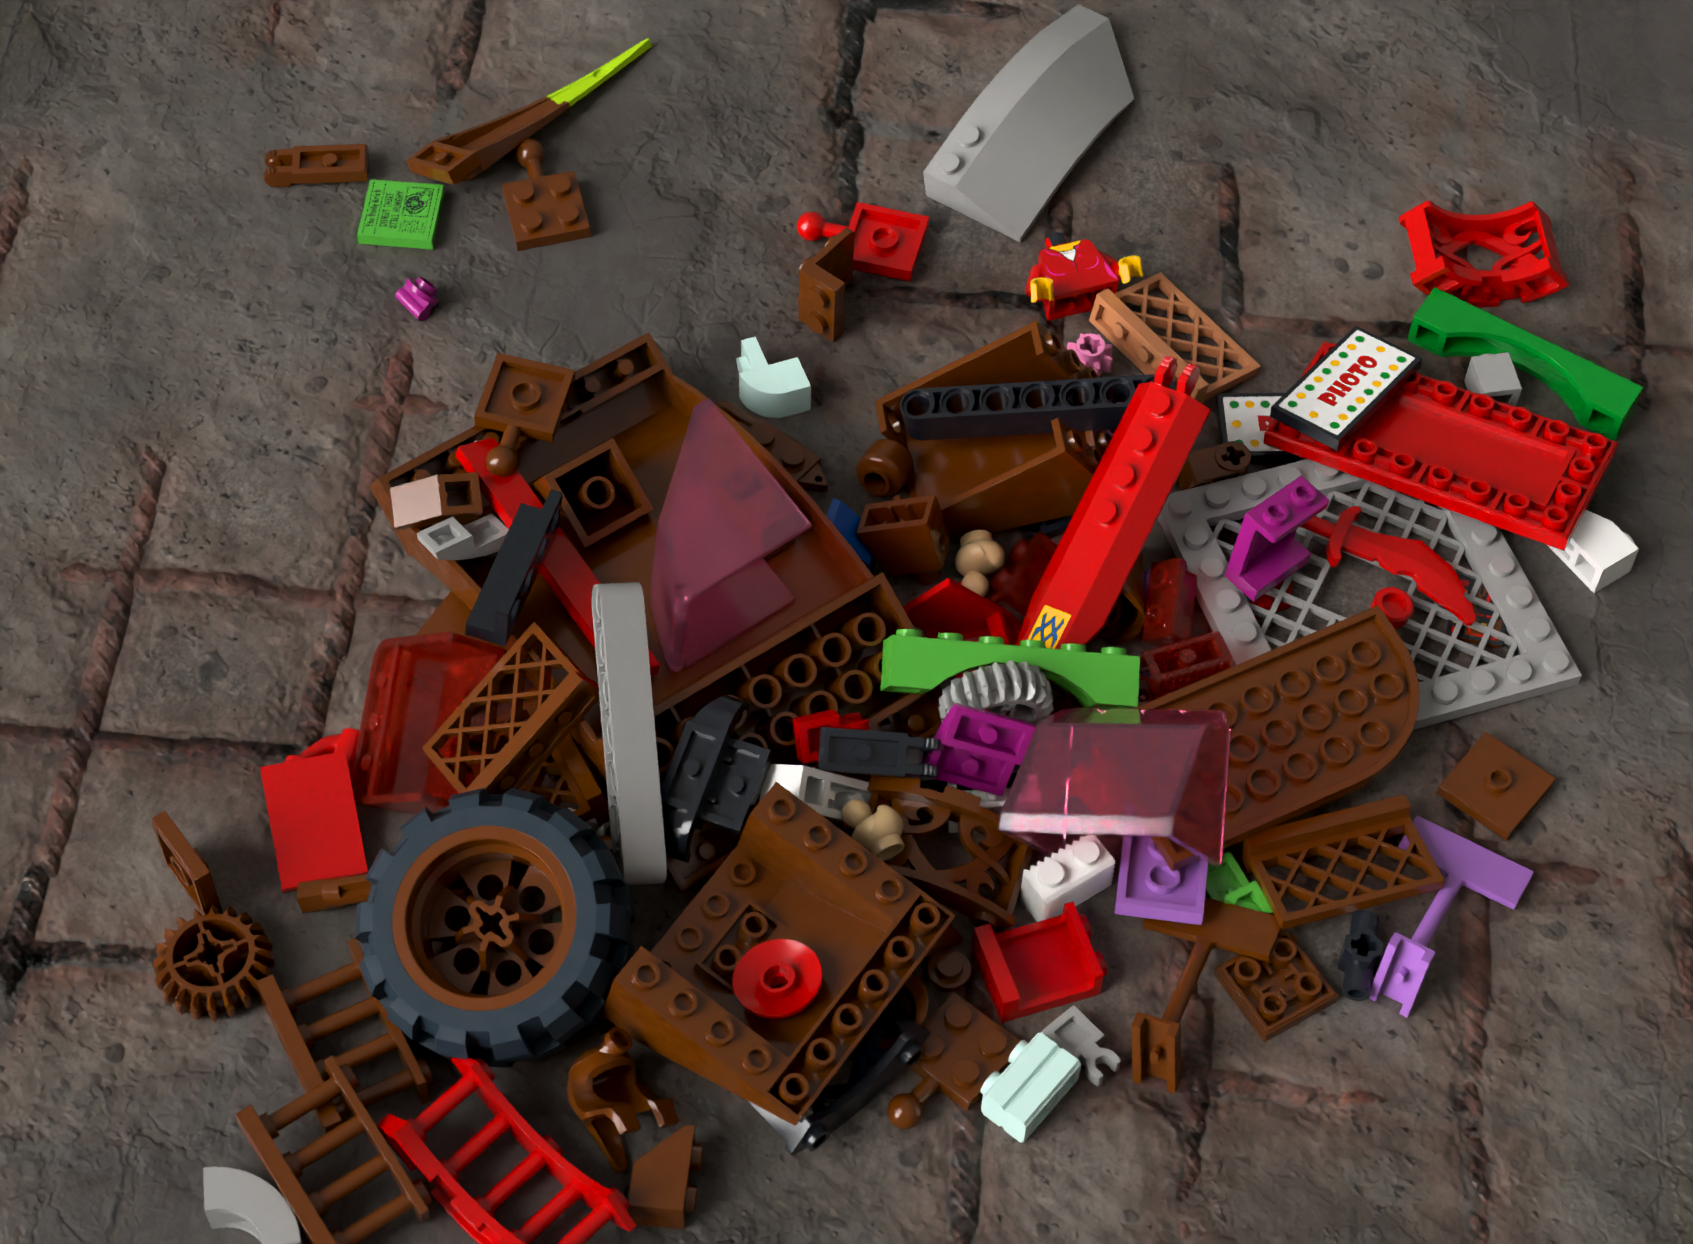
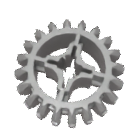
[939,661,1054,730]

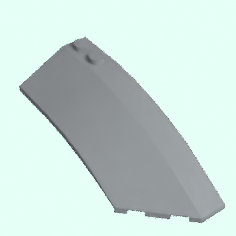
[923,4,1134,243]

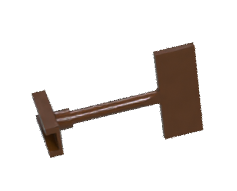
[1131,897,1282,1094]

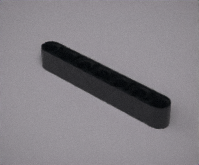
[900,374,1177,440]

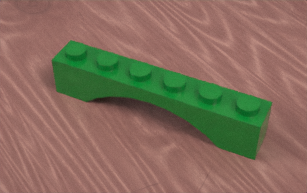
[1407,287,1643,441]

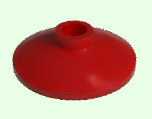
[732,939,823,1019]

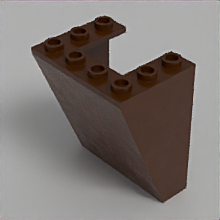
[875,321,1112,542]

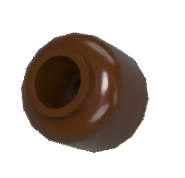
[856,438,914,498]

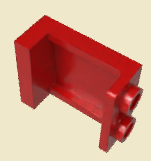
[972,901,1107,1024]

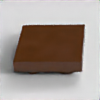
[1214,929,1338,1042]

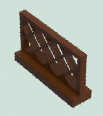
[422,622,599,794]
[456,686,610,826]
[1242,794,1445,930]

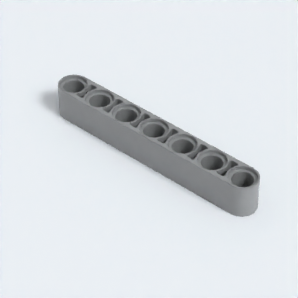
[591,582,667,886]

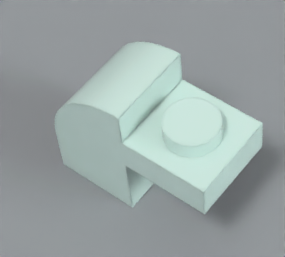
[736,336,811,418]

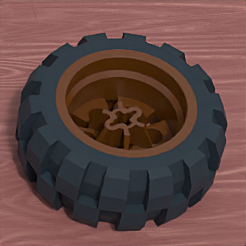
[355,788,636,1067]

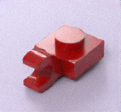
[793,709,870,764]

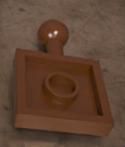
[501,139,591,251]
[474,353,575,477]
[887,992,1020,1130]

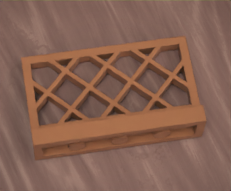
[1089,272,1261,404]

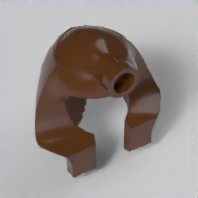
[567,1027,680,1173]

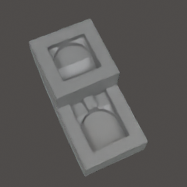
[417,513,509,560]

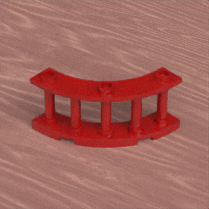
[376,1058,637,1244]

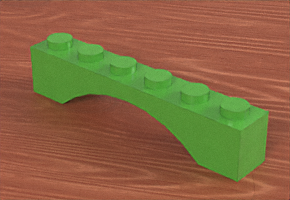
[881,629,1140,712]

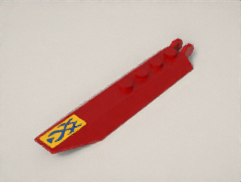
[1016,356,1211,649]

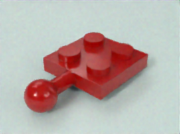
[797,202,929,282]

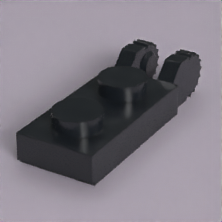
[817,727,940,778]

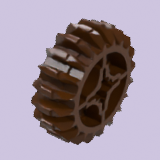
[153,904,275,1023]

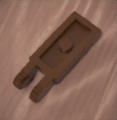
[264,144,369,188]

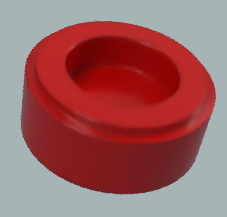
[1370,587,1414,629]

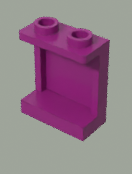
[1224,476,1329,602]

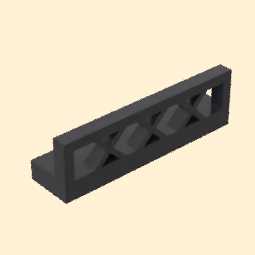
[465,489,563,647]

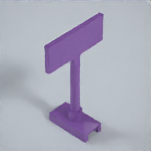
[1369,815,1534,1017]

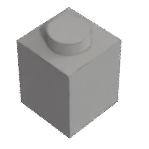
[1464,352,1522,407]

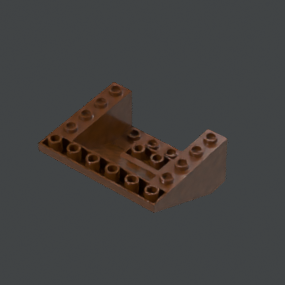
[603,782,956,1126]

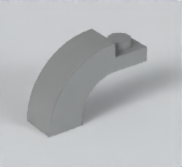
[203,1167,304,1244]

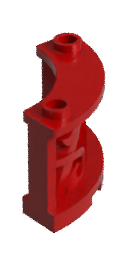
[1399,200,1569,307]

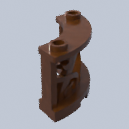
[867,776,1045,931]

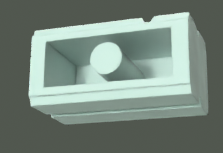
[980,1032,1081,1143]

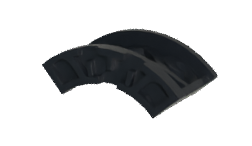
[726,1000,931,1155]

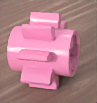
[1067,333,1113,377]

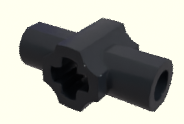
[1338,910,1383,1001]

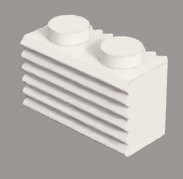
[1019,832,1116,922]

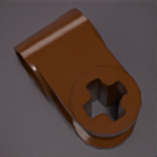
[1177,441,1251,491]

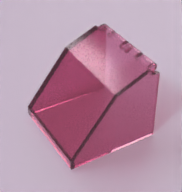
[649,398,811,672]
[999,708,1231,866]

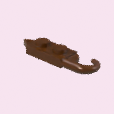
[714,401,828,491]

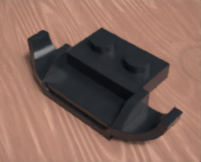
[660,695,774,863]

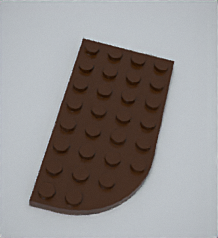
[1088,605,1419,871]

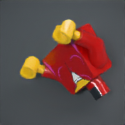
[1025,232,1144,321]

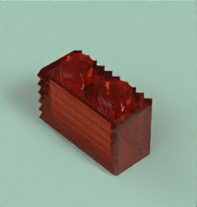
[1139,631,1233,702]

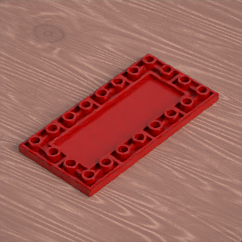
[1263,341,1619,551]

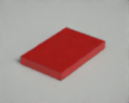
[260,751,368,893]

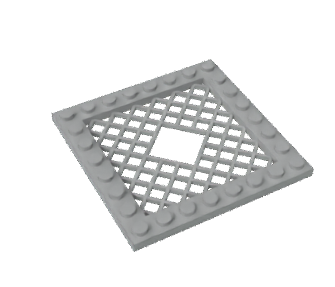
[1158,459,1582,730]

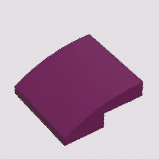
[923,702,1036,796]

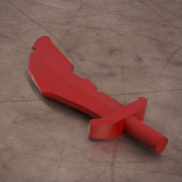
[1300,506,1476,626]

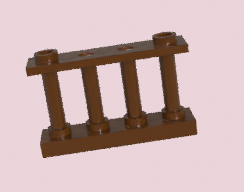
[256,938,433,1134]
[235,1056,432,1244]

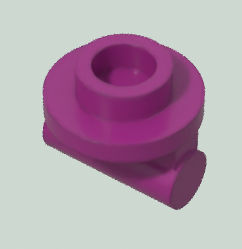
[395,276,440,321]

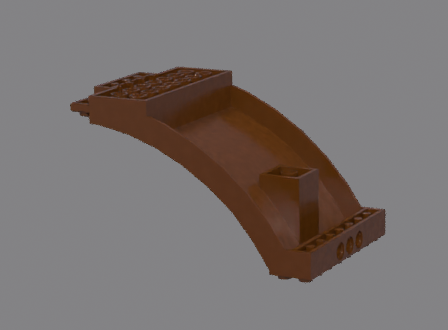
[369,332,945,892]

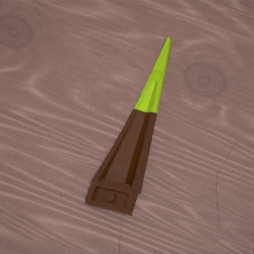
[406,38,652,185]

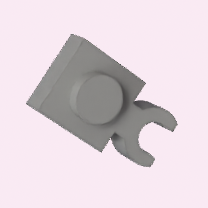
[1041,1005,1120,1086]

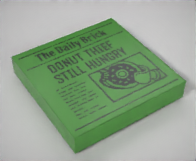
[357,179,445,250]

